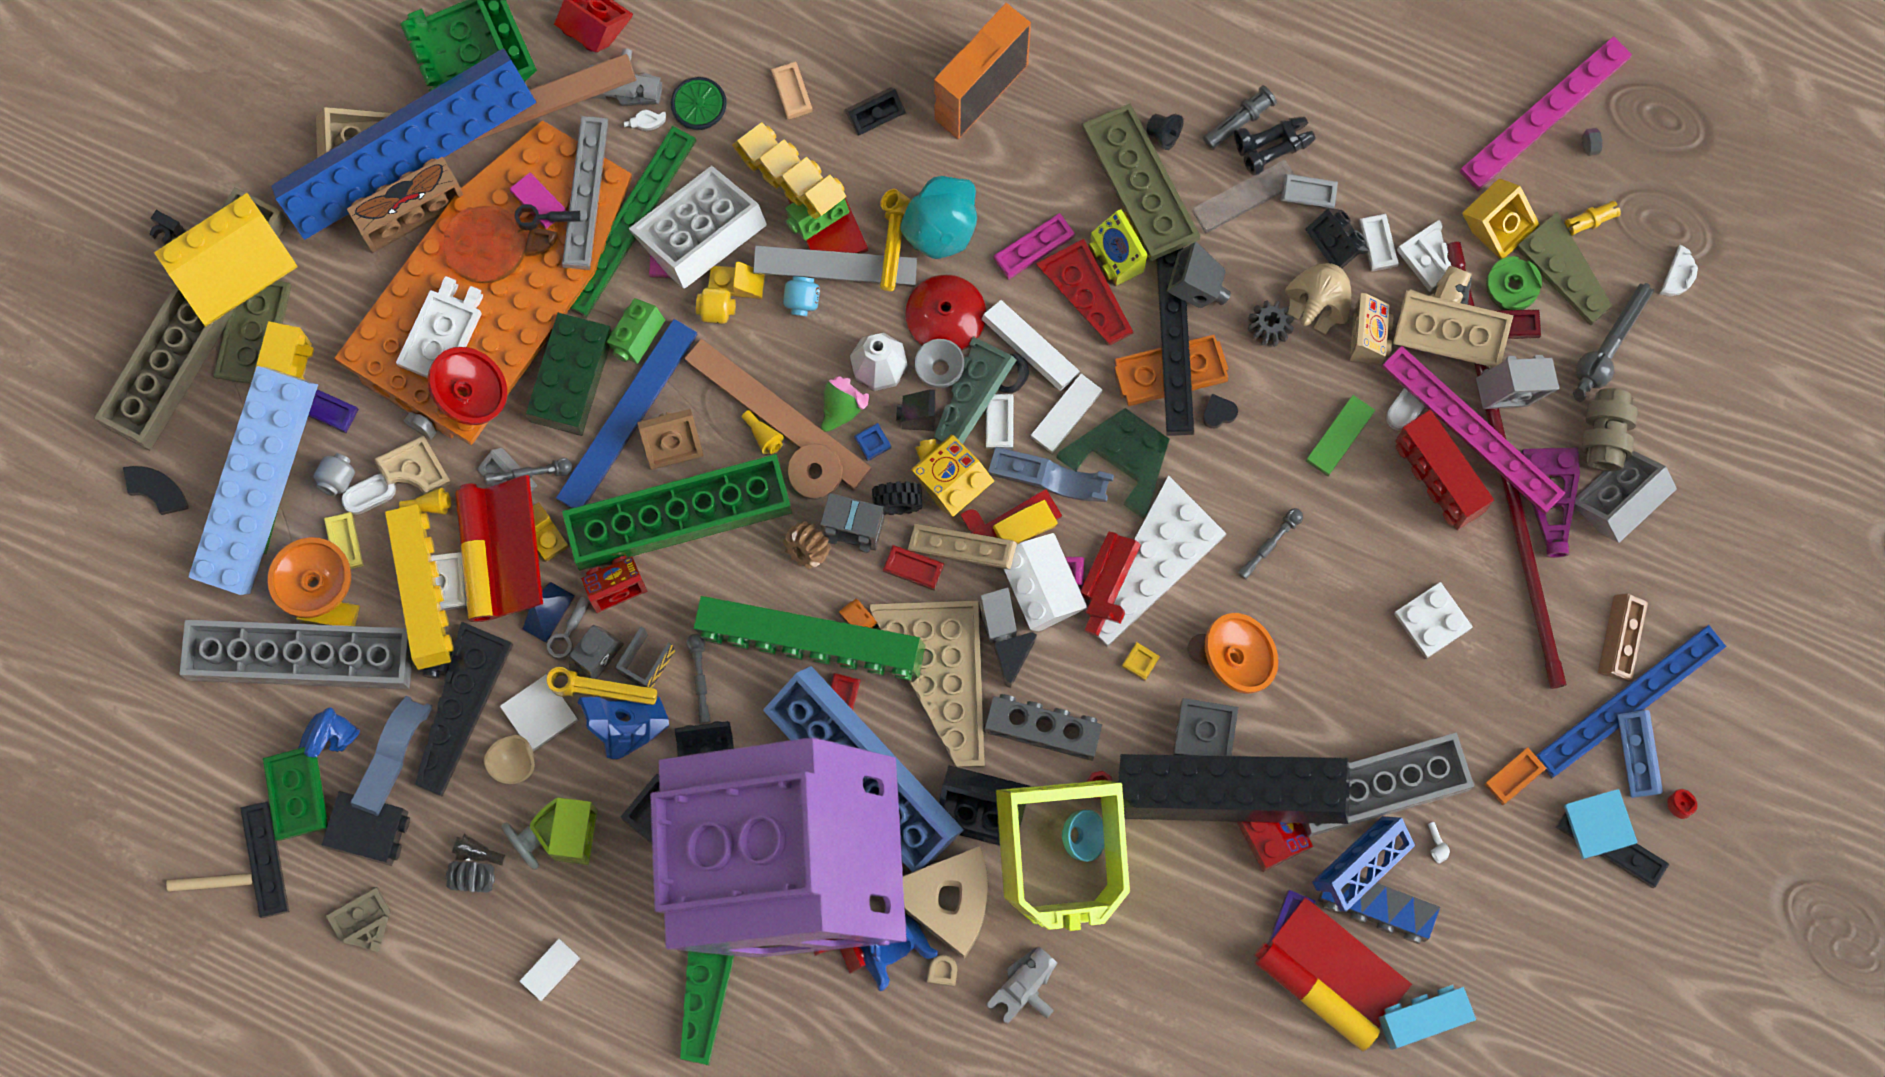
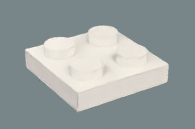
[1394,582,1473,659]

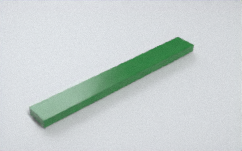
[570,126,696,318]

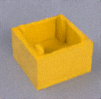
[254,321,314,380]

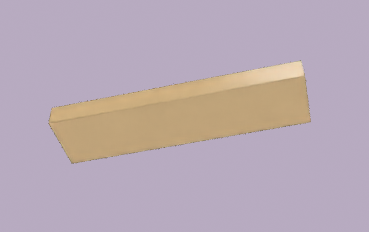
[908,524,1017,570]

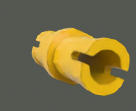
[1565,200,1620,236]

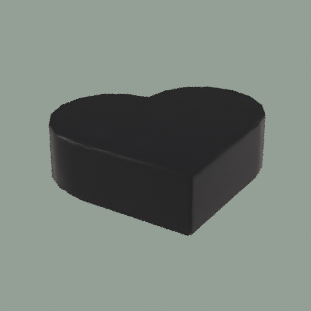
[1203,394,1238,429]

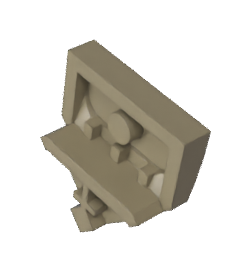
[326,887,391,952]

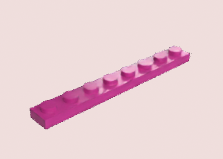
[1459,36,1632,191]
[1382,346,1565,514]

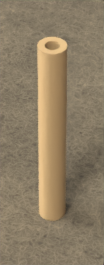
[166,874,253,892]

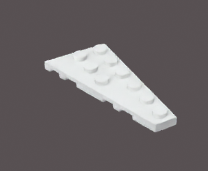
[1097,476,1226,647]

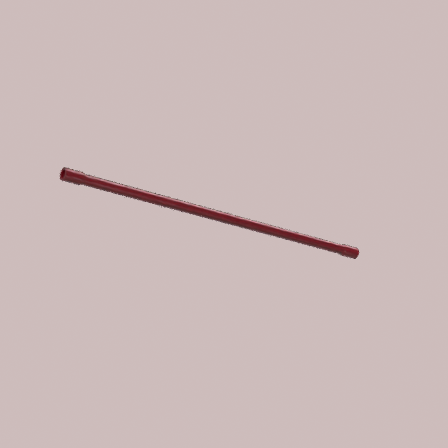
[1446,241,1567,689]

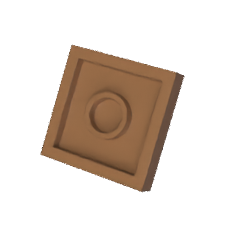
[637,409,704,470]

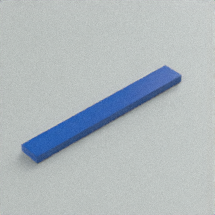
[556,319,698,509]
[1536,625,1727,779]

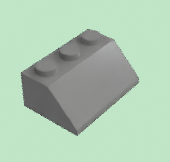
[1574,451,1677,543]

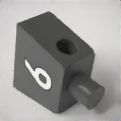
[569,625,624,679]

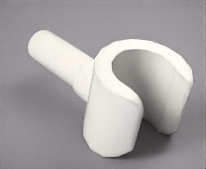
[1428,822,1450,864]

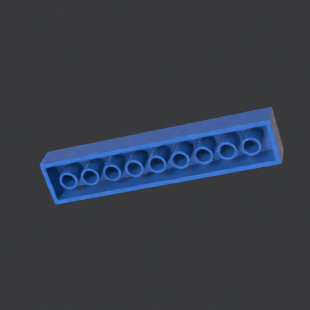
[271,48,537,240]

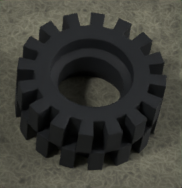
[872,481,923,515]

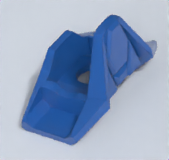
[577,696,669,759]

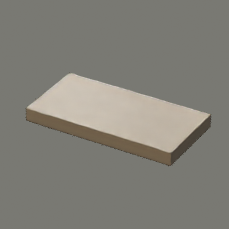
[1392,291,1513,367]

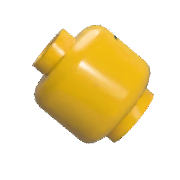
[696,288,736,324]

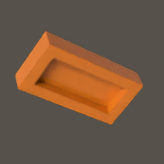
[1484,747,1547,805]

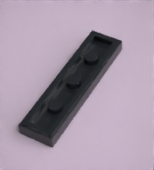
[240,801,290,918]
[1556,812,1669,889]

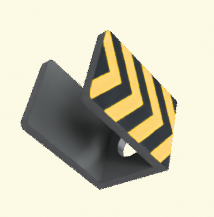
[615,626,675,688]

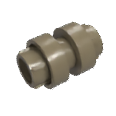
[1582,388,1638,471]

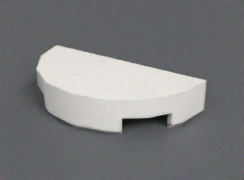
[1660,245,1698,296]

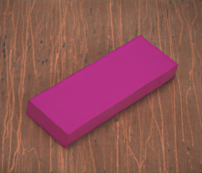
[993,213,1075,280]

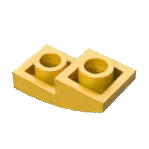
[993,500,1058,544]

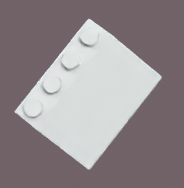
[629,166,767,289]

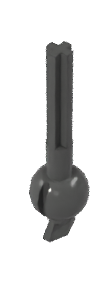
[1573,283,1654,403]

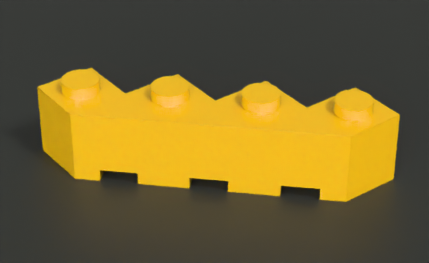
[732,122,847,219]

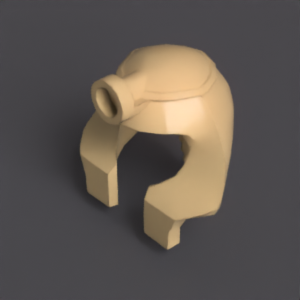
[1285,263,1351,335]

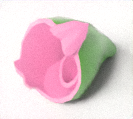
[821,376,869,432]

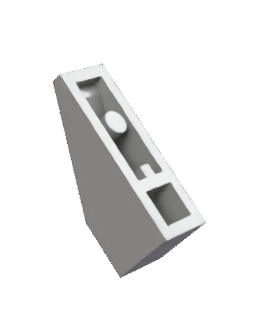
[980,588,1017,644]

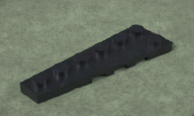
[415,622,513,797]

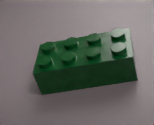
[526,312,612,436]

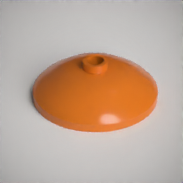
[268,537,351,618]
[1205,613,1278,694]

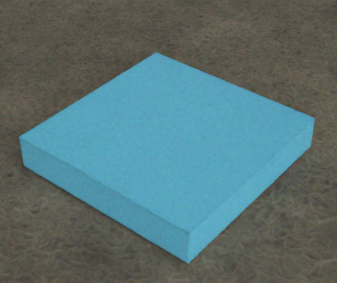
[1564,789,1638,860]

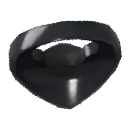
[999,353,1029,393]

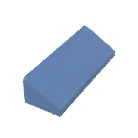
[1617,710,1663,798]

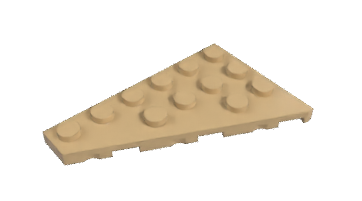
[870,601,985,768]

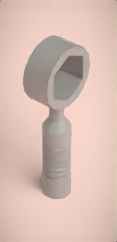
[547,597,590,660]

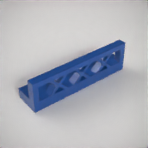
[1312,816,1415,912]

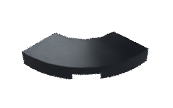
[123,466,189,515]

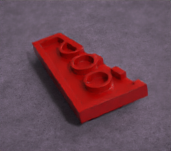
[1036,238,1134,346]

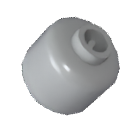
[313,453,355,496]

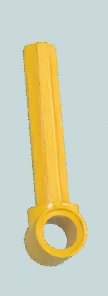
[880,189,911,292]
[546,667,658,705]

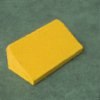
[296,602,360,626]

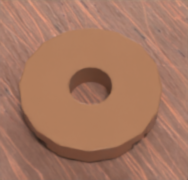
[788,444,843,498]

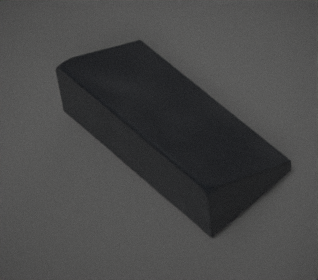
[845,87,906,136]

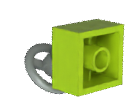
[501,797,598,870]

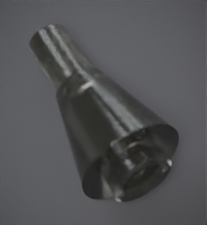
[452,833,505,865]

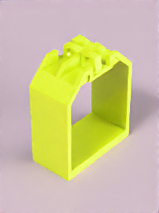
[996,780,1130,931]

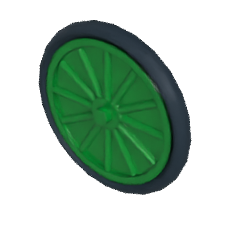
[671,77,727,130]

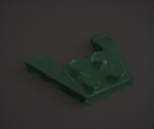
[1056,408,1170,519]

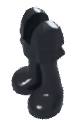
[1234,116,1316,176]

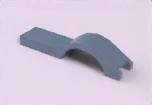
[988,447,1114,502]
[351,696,432,816]

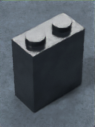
[322,791,410,866]

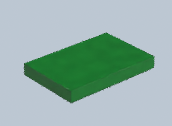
[263,747,328,841]

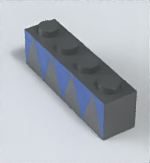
[1318,877,1440,944]

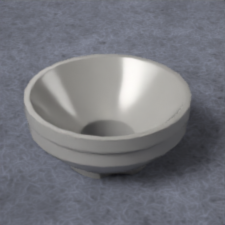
[915,339,965,388]

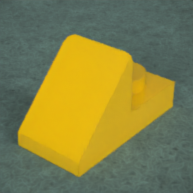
[708,262,765,299]
[533,502,569,562]

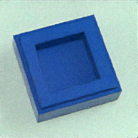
[854,423,891,461]

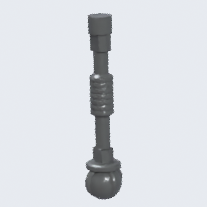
[484,458,572,485]
[1238,508,1303,580]
[686,634,711,724]

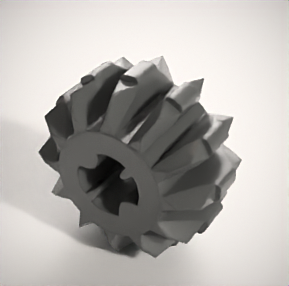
[1248,300,1294,347]
[446,861,495,893]

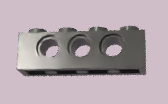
[985,694,1102,761]

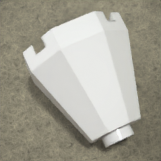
[850,332,908,391]

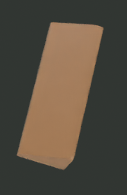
[1598,594,1648,681]

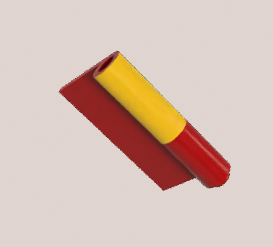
[455,475,543,622]
[1254,897,1412,1052]

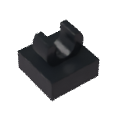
[150,210,186,245]

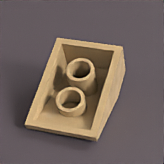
[316,107,393,158]

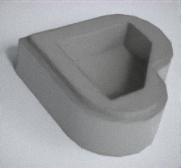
[404,412,437,440]

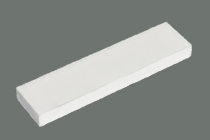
[981,300,1080,391]

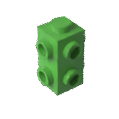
[785,198,850,240]
[607,298,665,364]

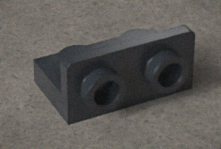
[1305,208,1369,268]

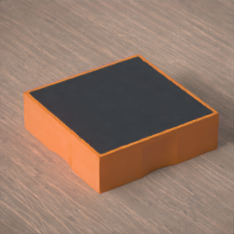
[934,3,1031,140]

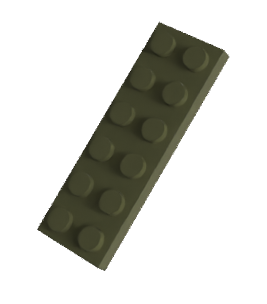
[1082,103,1200,261]

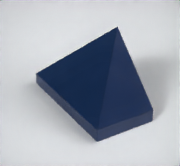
[522,582,575,643]

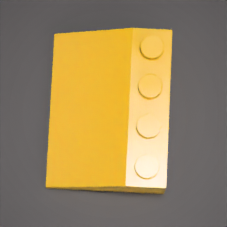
[154,193,298,327]

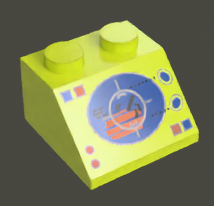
[1088,209,1147,286]

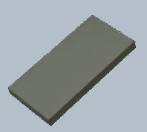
[213,281,292,384]

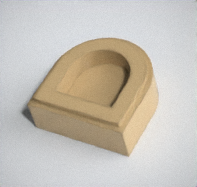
[927,955,957,987]

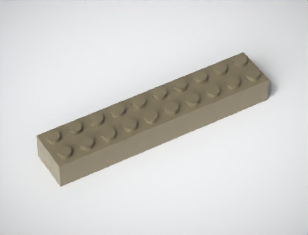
[95,187,288,451]

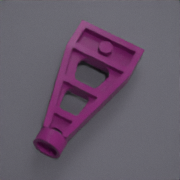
[1521,448,1580,558]

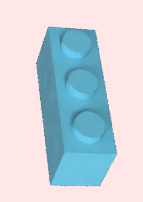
[1378,985,1476,1050]

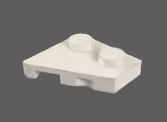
[1397,220,1451,292]

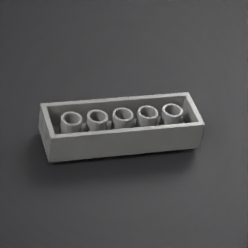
[1303,732,1474,837]

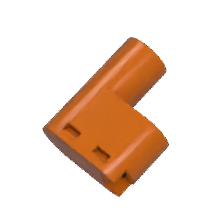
[839,598,877,628]

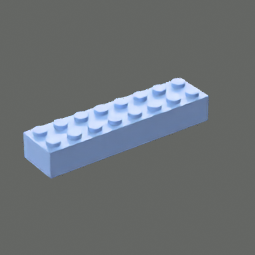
[189,366,318,595]

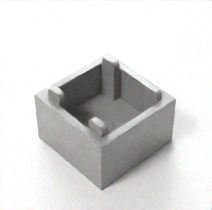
[1476,355,1559,409]

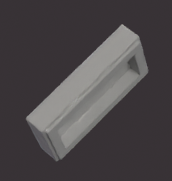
[1280,174,1338,209]

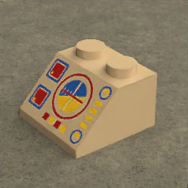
[1350,293,1394,364]

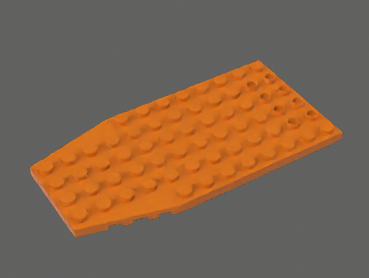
[334,120,632,446]

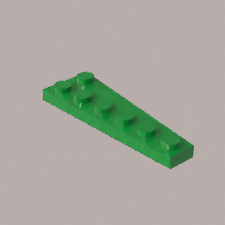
[680,951,735,1066]

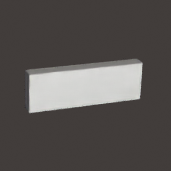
[1031,374,1102,454]

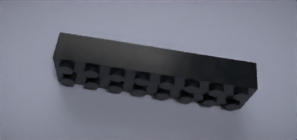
[1118,754,1350,824]

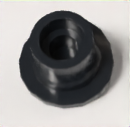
[1146,114,1184,150]

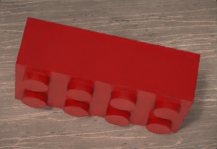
[1395,409,1494,530]

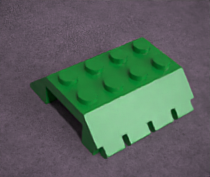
[400,0,537,92]

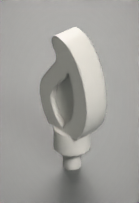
[624,110,666,131]

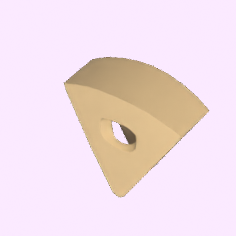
[903,846,988,959]

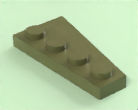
[1516,212,1612,326]

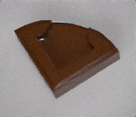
[525,228,558,256]

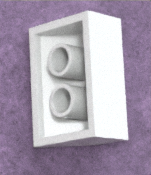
[1004,533,1088,632]

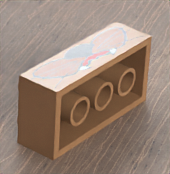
[347,156,464,253]

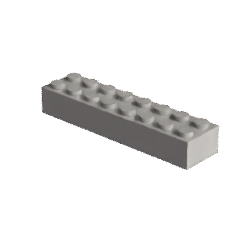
[179,620,412,689]

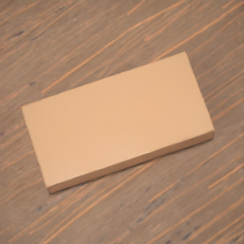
[771,62,813,120]

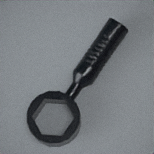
[514,204,581,231]

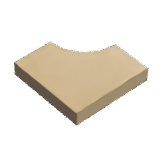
[375,436,450,494]

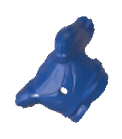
[298,707,360,758]
[861,914,938,992]

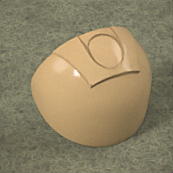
[484,735,535,784]

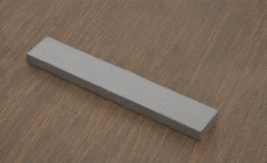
[562,116,608,270]
[753,246,917,286]

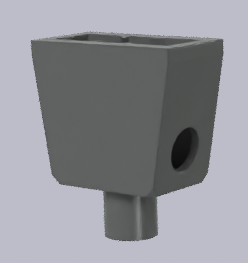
[1167,242,1231,308]

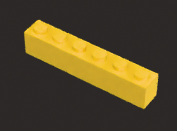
[385,504,453,670]

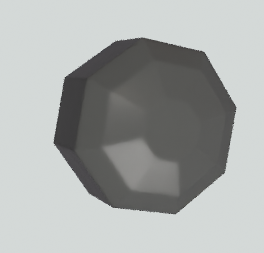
[1582,128,1602,156]

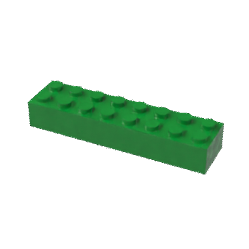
[562,454,792,571]
[694,596,926,681]

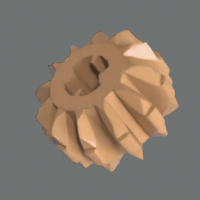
[783,521,831,569]

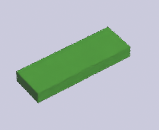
[1306,395,1375,477]

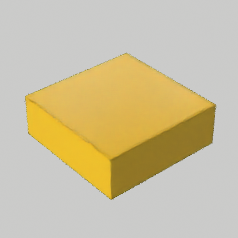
[1122,642,1160,681]

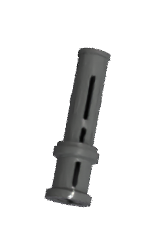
[1203,85,1277,150]

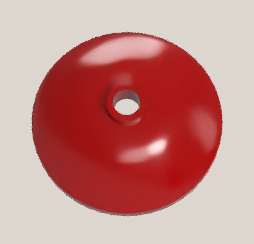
[905,275,986,350]
[427,347,507,425]

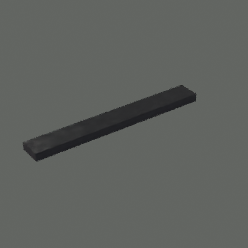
[1156,248,1194,436]

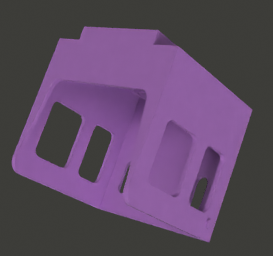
[651,738,906,957]

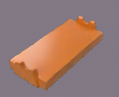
[1115,334,1229,406]

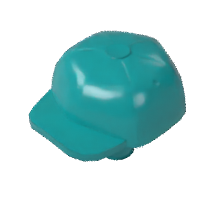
[900,176,977,259]

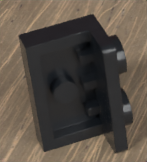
[674,721,734,757]

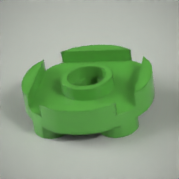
[1486,256,1542,310]

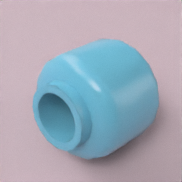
[783,276,820,316]

